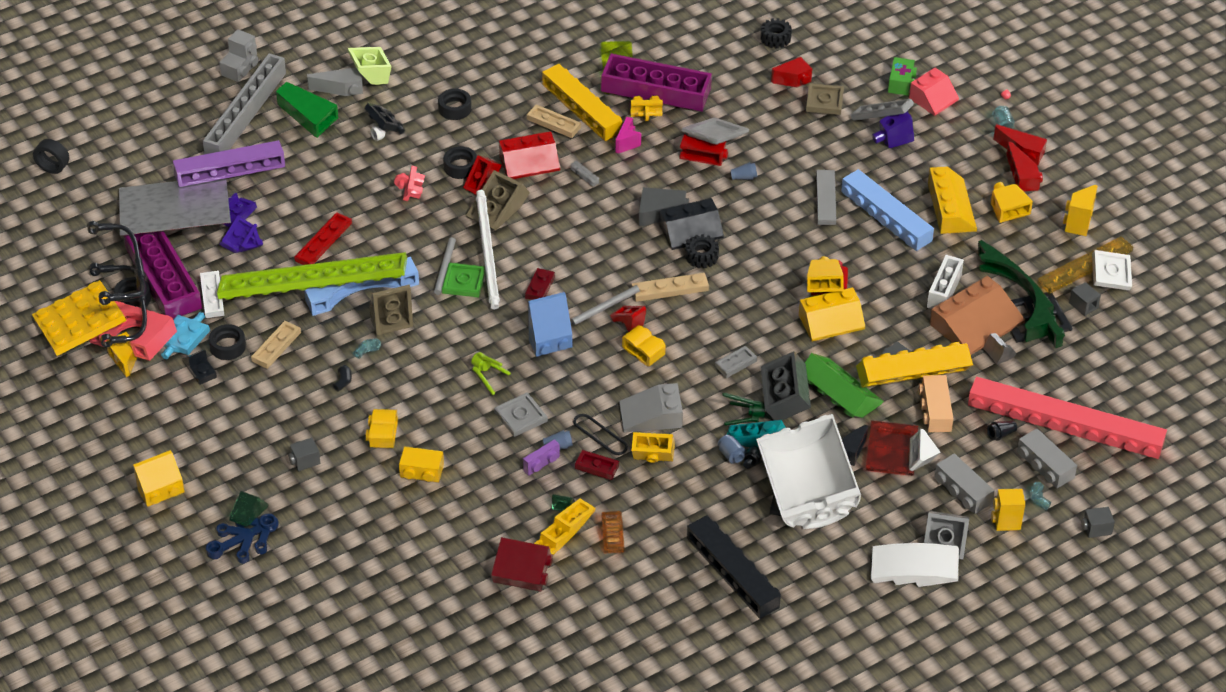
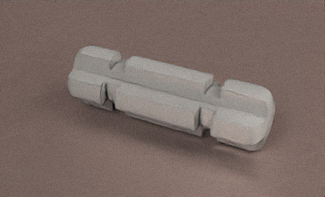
[571,161,599,186]

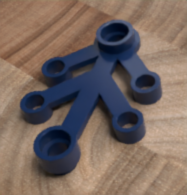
[206,513,279,564]

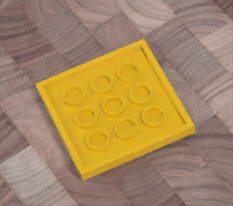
[32,280,126,356]

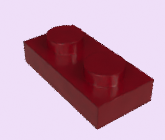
[525,268,555,300]
[575,450,619,480]

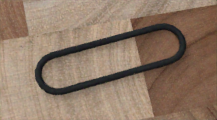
[573,414,628,455]

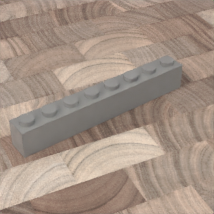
[203,54,286,154]

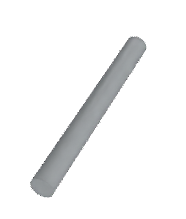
[434,237,456,295]
[571,285,640,325]

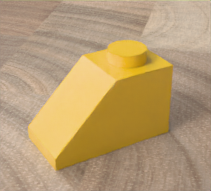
[106,332,137,377]

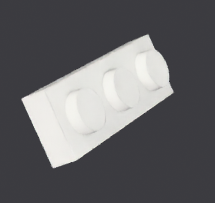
[200,271,225,318]

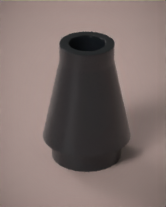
[987,420,1017,441]

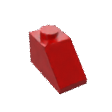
[771,57,812,87]
[463,155,502,195]

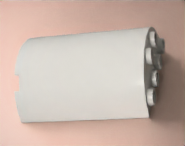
[756,414,861,529]

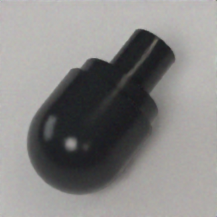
[743,446,762,469]

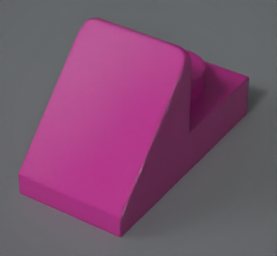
[616,117,641,153]

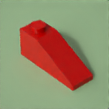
[993,124,1047,165]
[1006,142,1043,192]

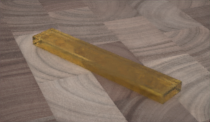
[1037,236,1134,294]

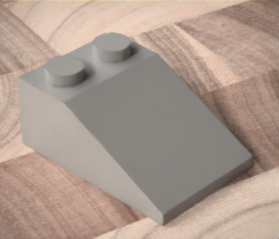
[619,383,683,433]

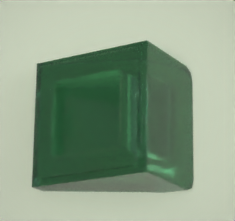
[552,494,575,511]

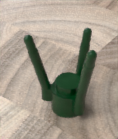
[722,393,765,426]

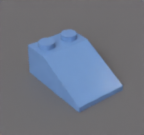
[528,292,573,357]

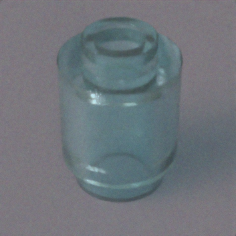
[992,106,1015,129]

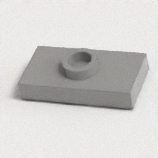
[715,346,757,378]

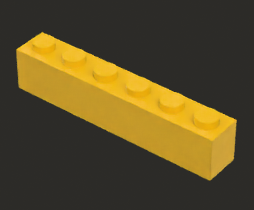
[542,64,623,141]
[856,342,973,388]

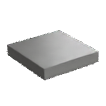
[494,392,548,437]

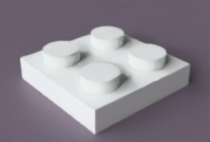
[1092,250,1132,291]

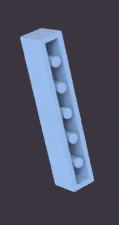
[841,169,934,251]

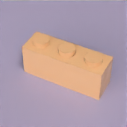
[918,375,953,432]

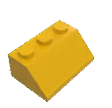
[799,287,865,342]

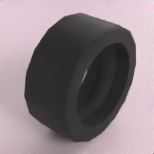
[438,88,472,120]
[33,139,70,174]
[443,146,477,179]
[114,277,151,308]
[208,324,246,360]

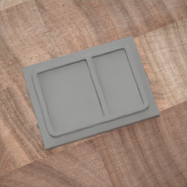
[682,117,749,144]

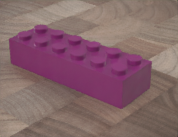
[601,54,712,112]
[123,231,202,319]

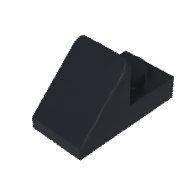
[182,350,217,385]

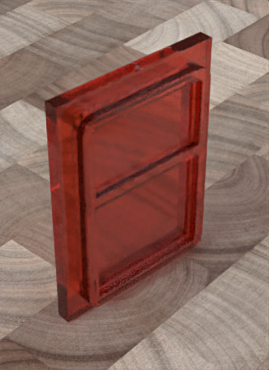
[866,420,918,476]

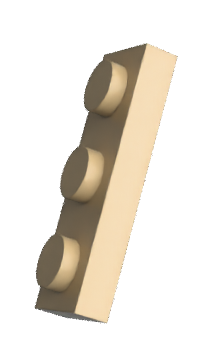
[527,105,581,138]
[251,321,301,369]

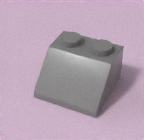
[924,511,969,559]

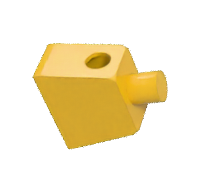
[991,182,1033,223]
[807,256,844,292]

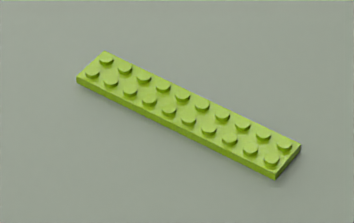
[217,252,407,300]

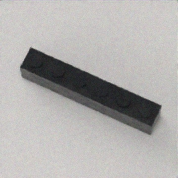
[687,515,781,619]

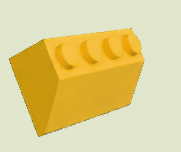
[928,166,977,234]

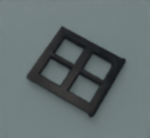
[1010,291,1073,343]

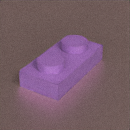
[523,439,560,476]

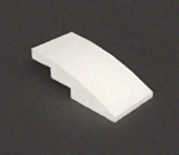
[871,543,959,587]

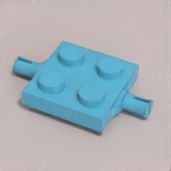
[161,312,210,359]

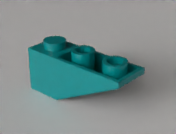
[726,420,786,447]

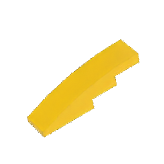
[534,498,596,555]

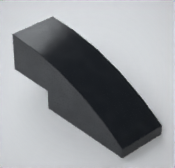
[842,425,869,466]

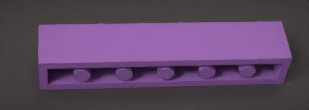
[173,140,285,187]

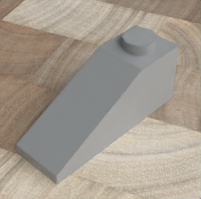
[307,67,363,96]

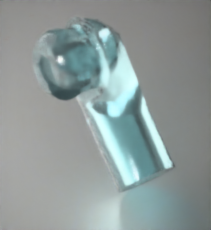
[353,338,381,359]
[1030,482,1051,510]

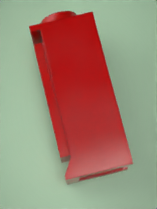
[680,134,728,166]

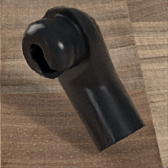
[333,365,352,392]

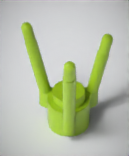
[471,352,511,395]

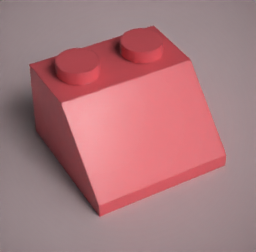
[909,67,959,116]

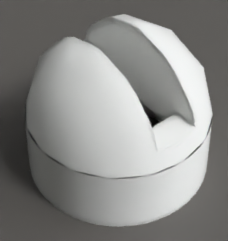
[371,126,386,141]

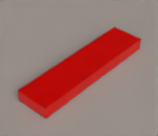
[294,212,352,265]

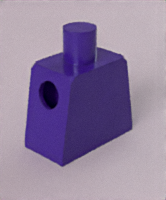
[872,111,914,148]

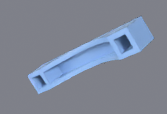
[304,257,419,316]

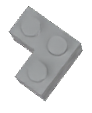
[219,29,258,82]

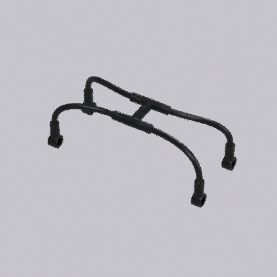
[87,221,147,348]

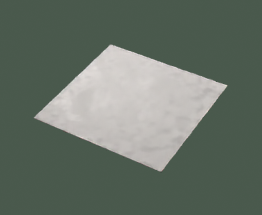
[119,178,231,236]

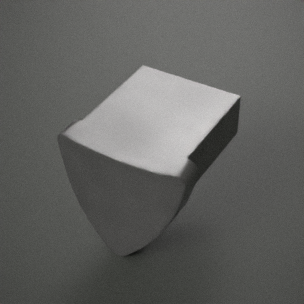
[983,333,1016,365]

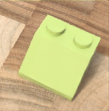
[347,47,392,85]

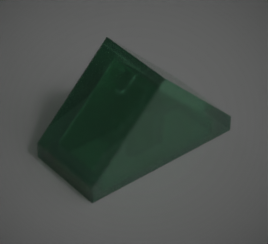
[229,491,268,527]

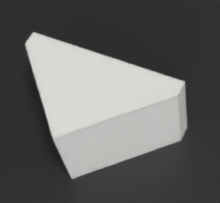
[909,429,941,471]

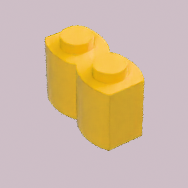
[622,325,666,366]
[366,409,398,448]

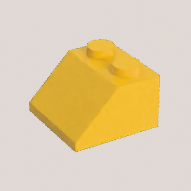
[1063,185,1098,236]
[133,450,185,507]

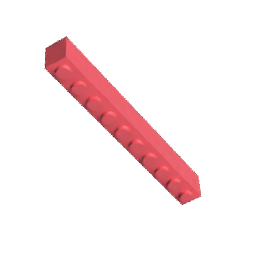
[968,376,1167,459]

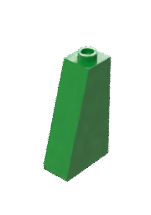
[276,82,339,138]

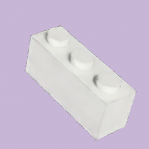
[927,255,964,309]

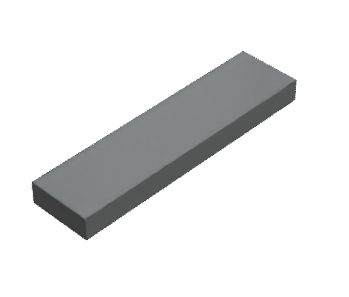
[851,99,914,121]
[816,170,836,225]

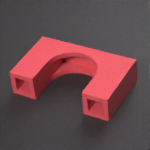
[89,301,177,361]

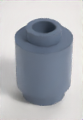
[718,435,746,463]

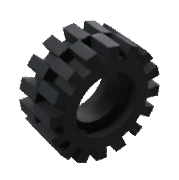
[760,18,792,49]
[685,234,719,268]

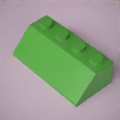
[805,353,884,418]

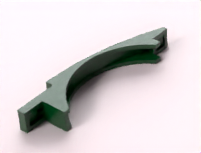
[978,240,1065,349]

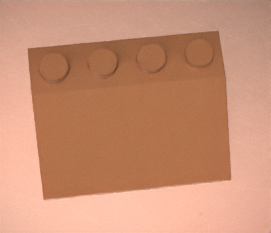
[930,276,1025,355]

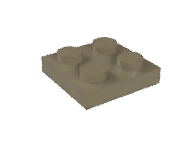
[806,83,844,115]

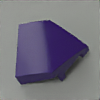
[223,193,257,227]
[219,216,263,253]

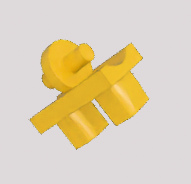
[631,96,663,121]

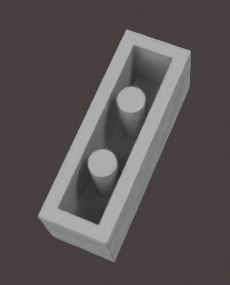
[1017,429,1077,488]
[935,453,995,514]

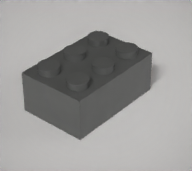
[761,351,811,420]

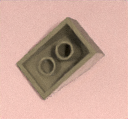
[466,170,530,231]
[369,285,413,335]

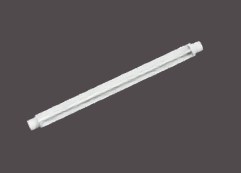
[476,190,500,310]

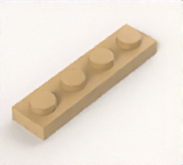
[632,273,709,302]

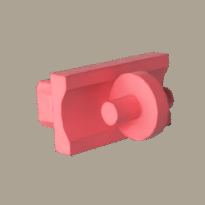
[394,166,425,201]

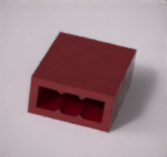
[491,537,553,592]

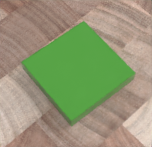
[442,263,486,298]

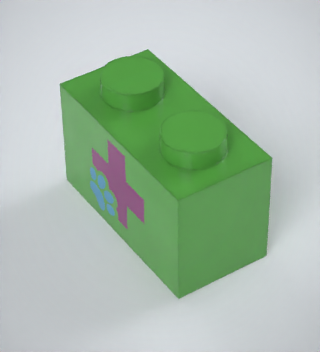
[888,57,917,96]

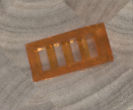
[601,511,625,553]

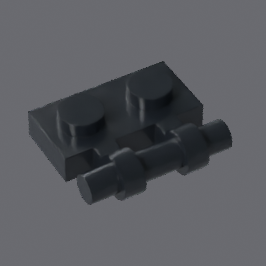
[364,103,405,134]

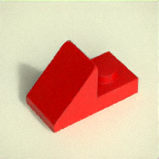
[610,306,646,332]

